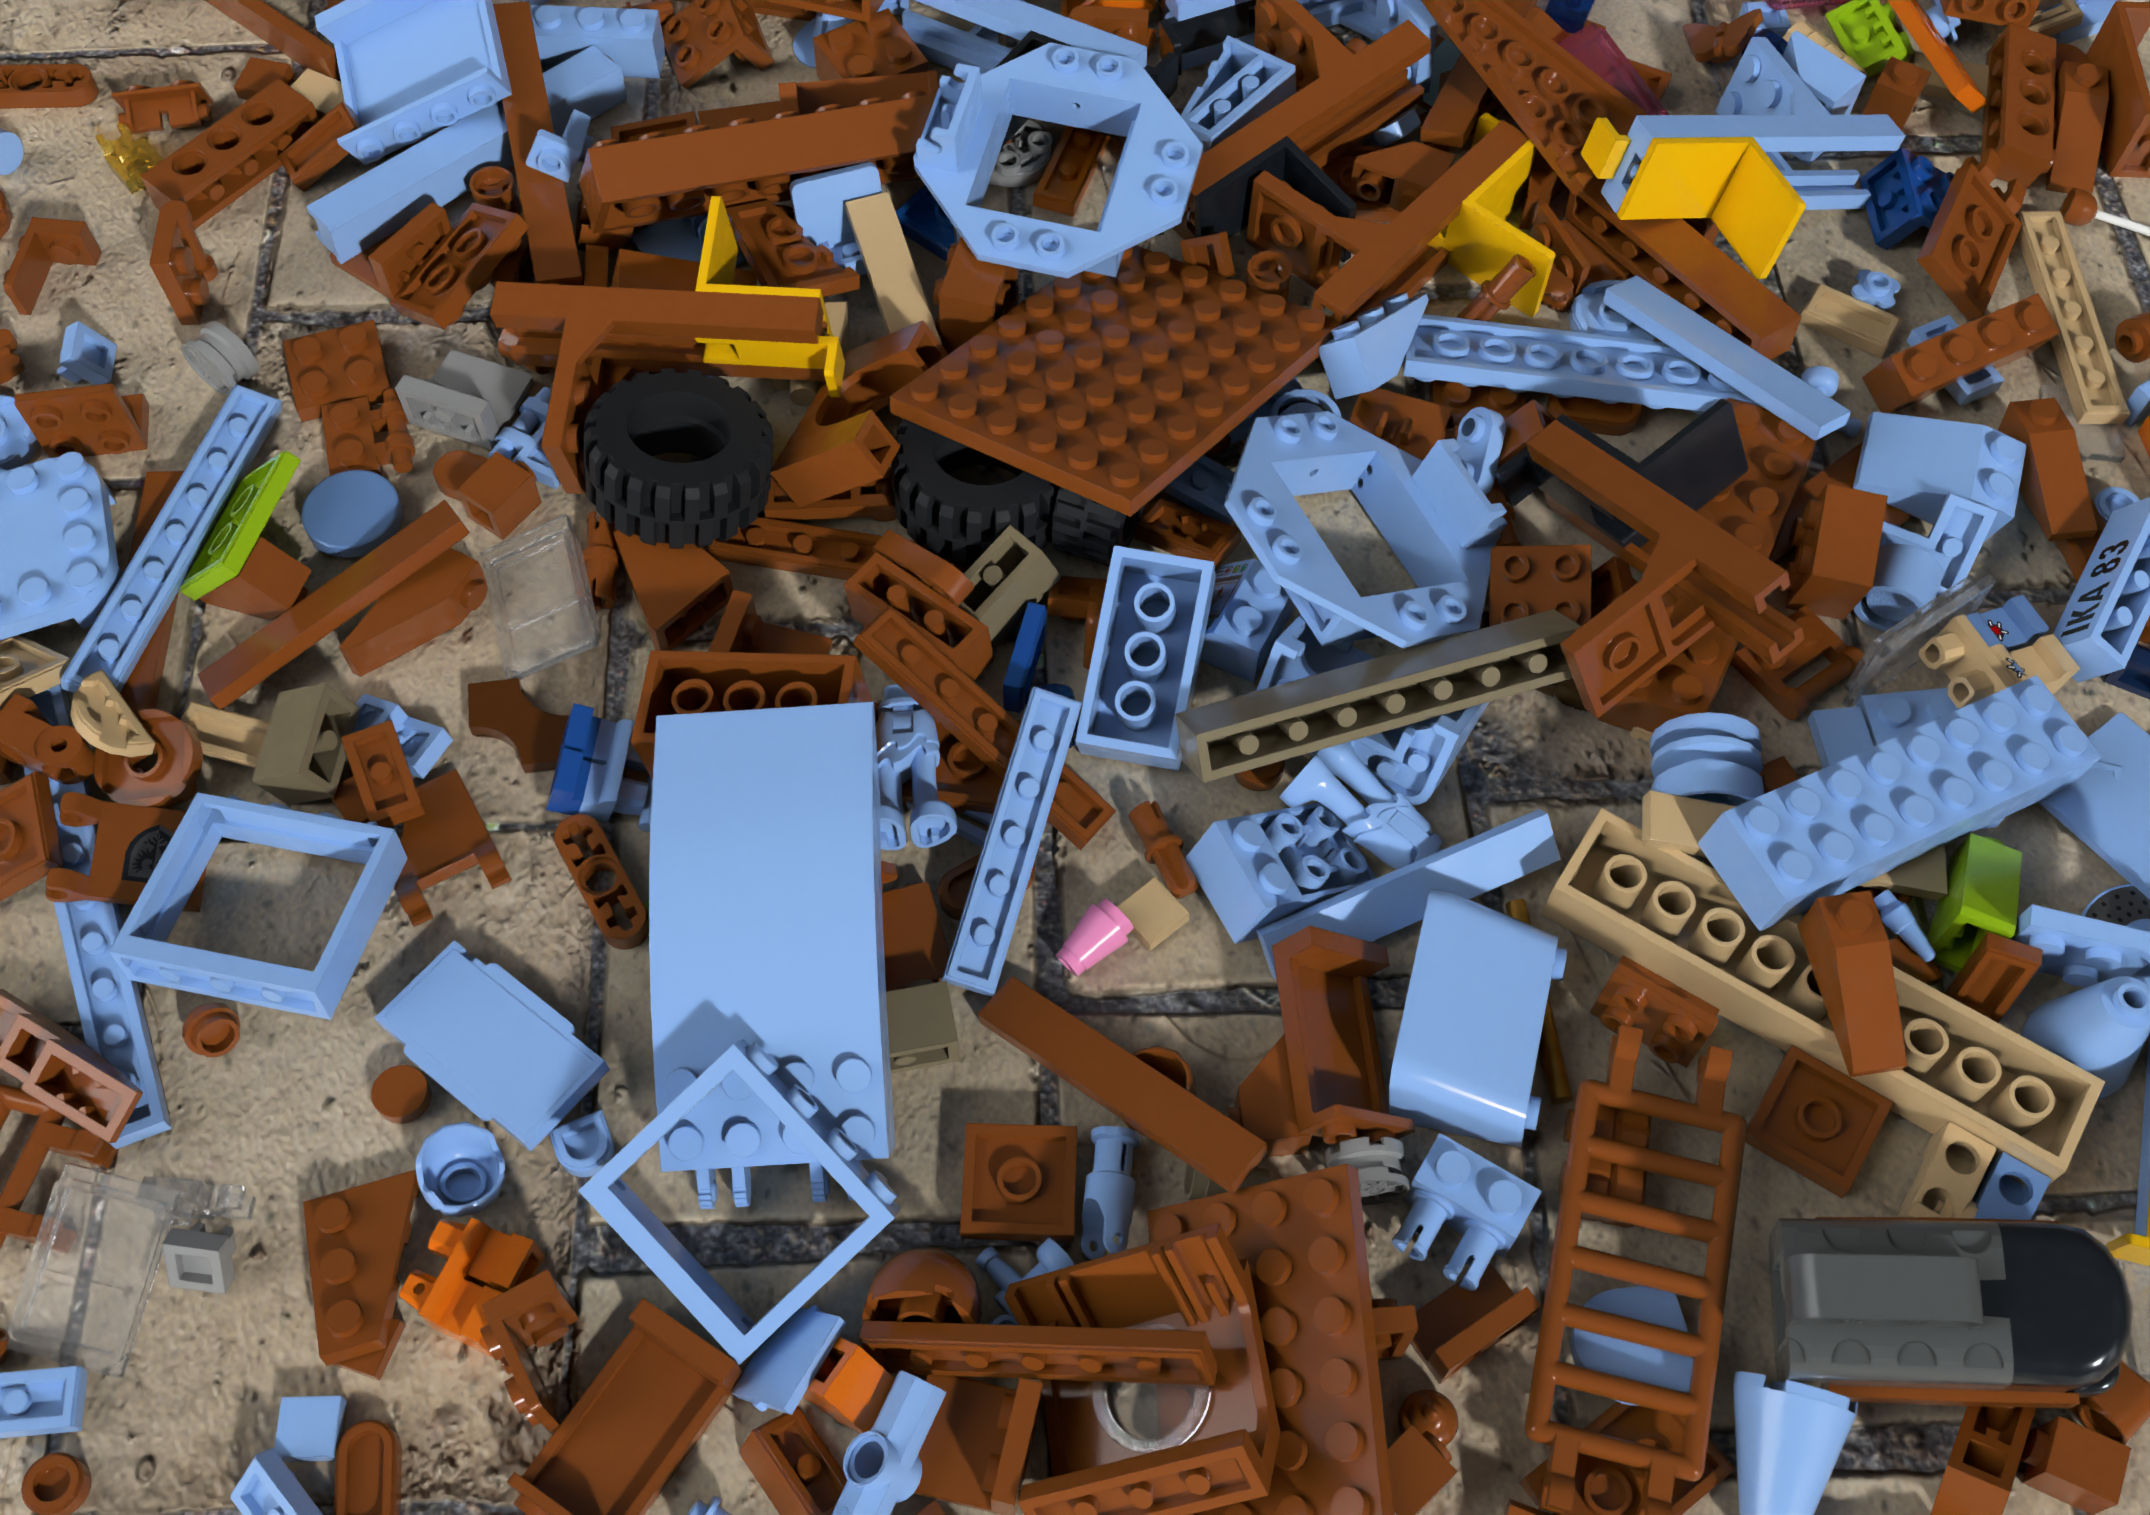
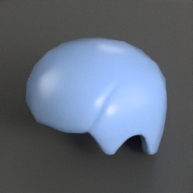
[416,1122,506,1218]

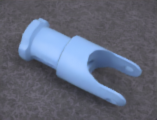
[1081,1126,1140,1260]

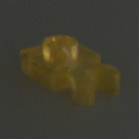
[96,123,164,194]

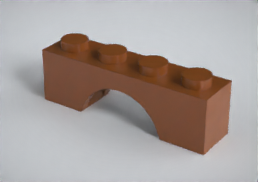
[1862,293,2060,414]

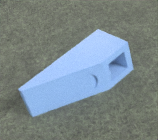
[1319,292,1429,400]

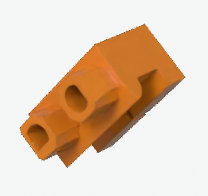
[399,1217,545,1357]

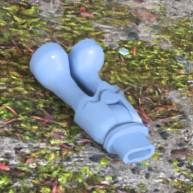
[875,684,957,851]
[1278,742,1443,870]

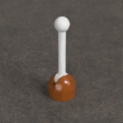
[2060,187,2150,236]

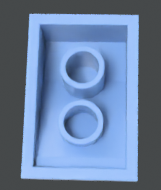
[1853,412,2027,543]

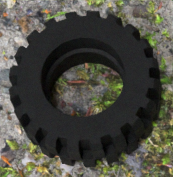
[584,368,774,549]
[891,419,1060,565]

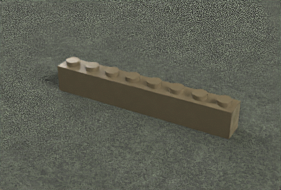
[1175,609,1581,783]

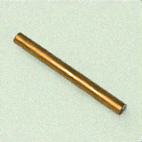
[1505,899,1573,1104]

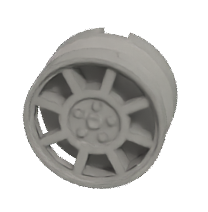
[181,321,259,396]
[1325,1137,1410,1205]

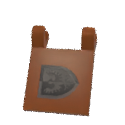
[45,792,207,912]

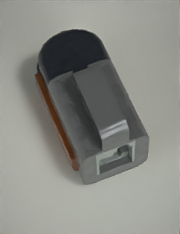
[1769,1217,2133,1408]

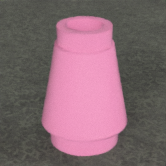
[1055,898,1134,977]

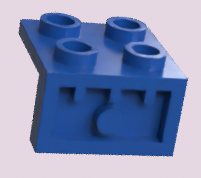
[1859,147,1954,250]

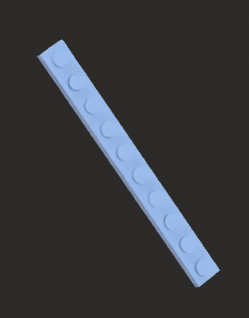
[23,684,172,1149]

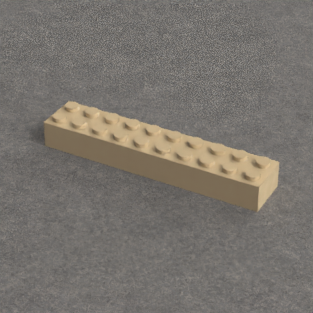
[1541,808,2106,1186]

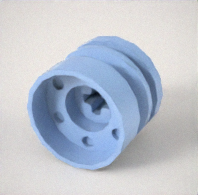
[1650,712,1765,806]

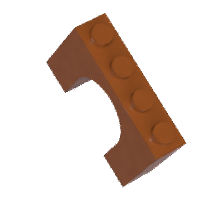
[770,320,949,508]

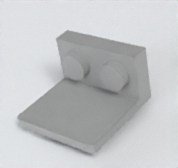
[395,350,534,450]

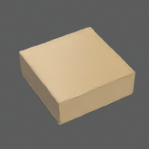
[1117,877,1190,952]

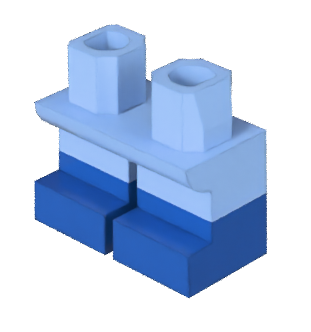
[546,703,648,823]

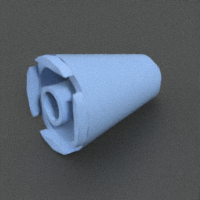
[2020,976,2150,1100]
[1733,1371,1858,1515]

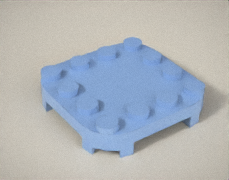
[0,452,124,640]

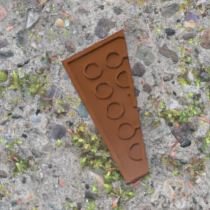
[1421,0,1647,198]

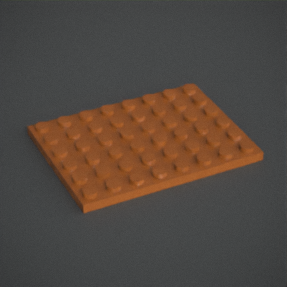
[889,245,1343,517]

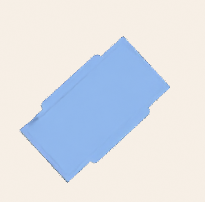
[374,940,610,1152]

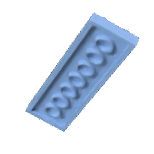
[1403,314,1764,414]

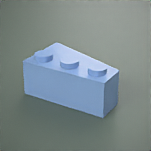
[1180,35,1296,154]

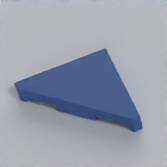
[896,185,955,262]

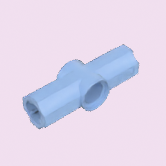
[831,1370,947,1515]

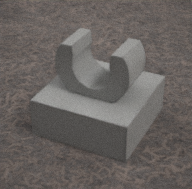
[162,1223,236,1294]

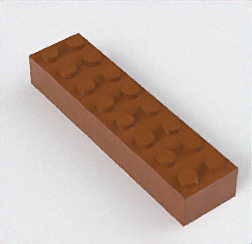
[579,91,936,234]
[1597,398,1817,733]

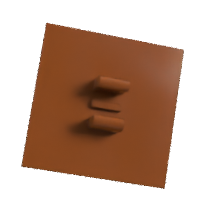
[1349,388,1453,461]

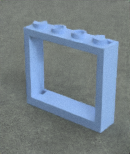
[109,792,408,1020]
[578,1039,901,1365]

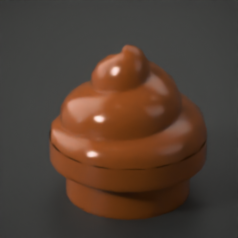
[182,1002,240,1057]
[1398,1389,1458,1447]

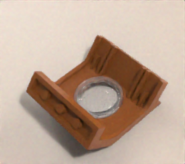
[1004,1223,1280,1515]

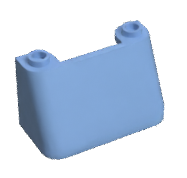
[1256,614,1489,805]
[1389,889,1568,1148]

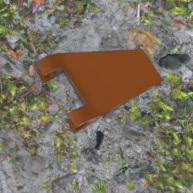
[394,769,512,927]

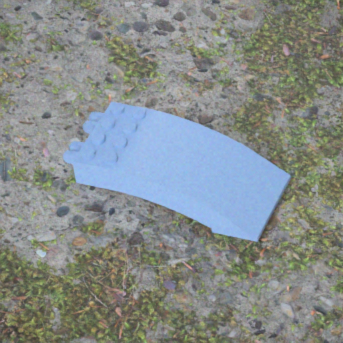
[649,702,896,1209]

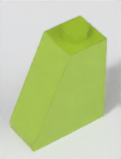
[1927,832,2022,973]

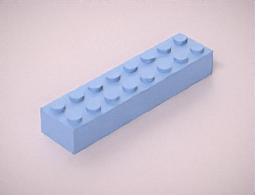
[1697,675,2102,932]

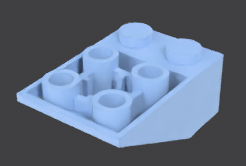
[1185,802,1376,944]

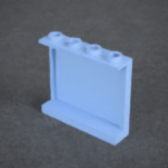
[314,0,513,165]

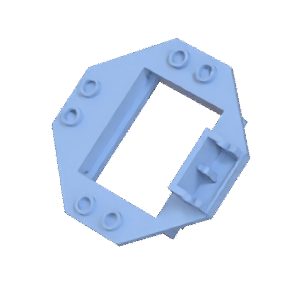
[913,42,1203,278]
[1224,411,1508,648]

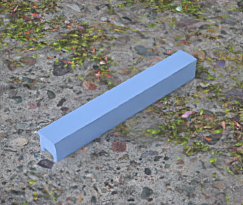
[306,45,627,264]

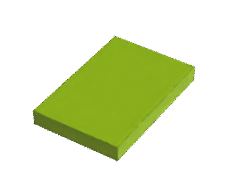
[180,450,301,601]

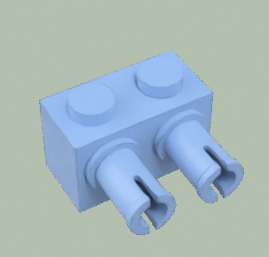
[1392,1133,1542,1291]

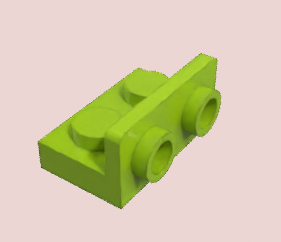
[1825,0,1913,79]

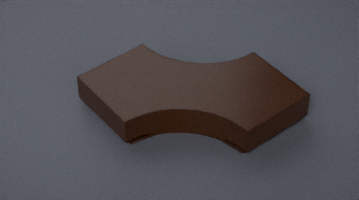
[468,678,569,773]

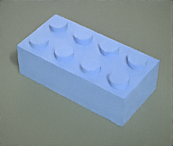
[1075,545,1216,771]

